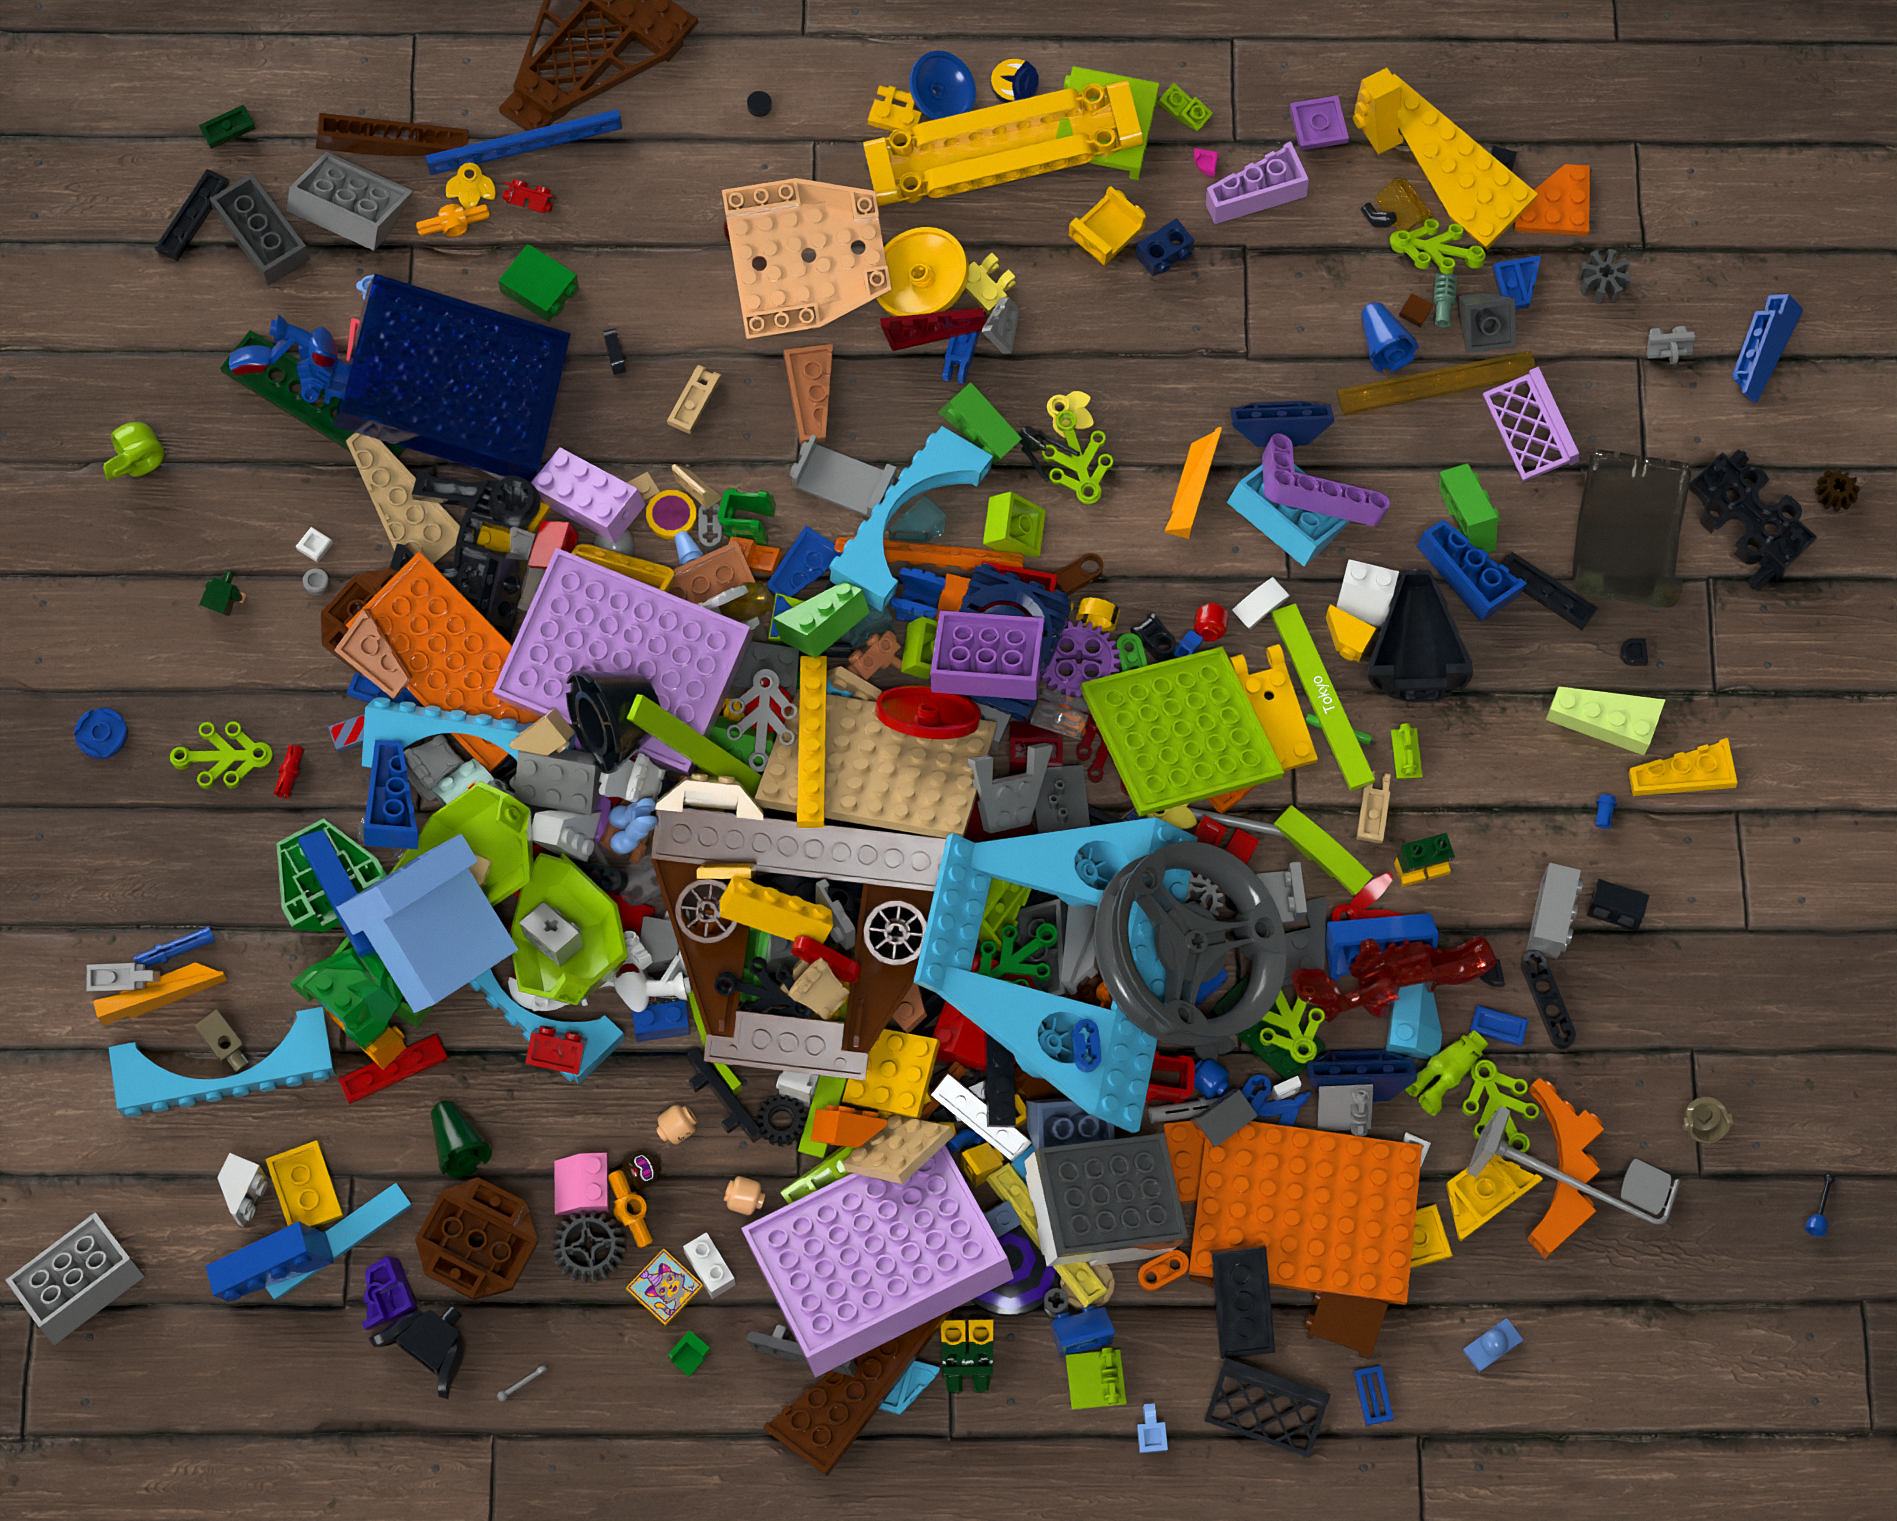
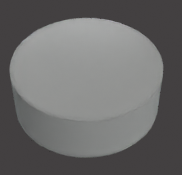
[303,568,330,596]

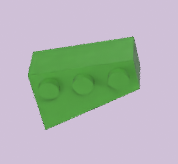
[938,382,1022,463]
[1439,463,1500,553]

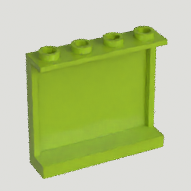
[1056,66,1159,180]

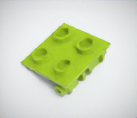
[1066,1348,1126,1410]

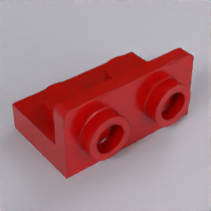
[525,1025,588,1075]

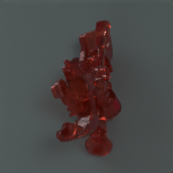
[1292,936,1497,1023]

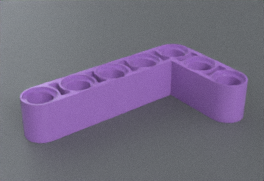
[1262,433,1390,526]

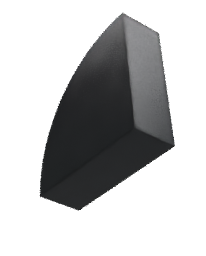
[1473,959,1505,987]

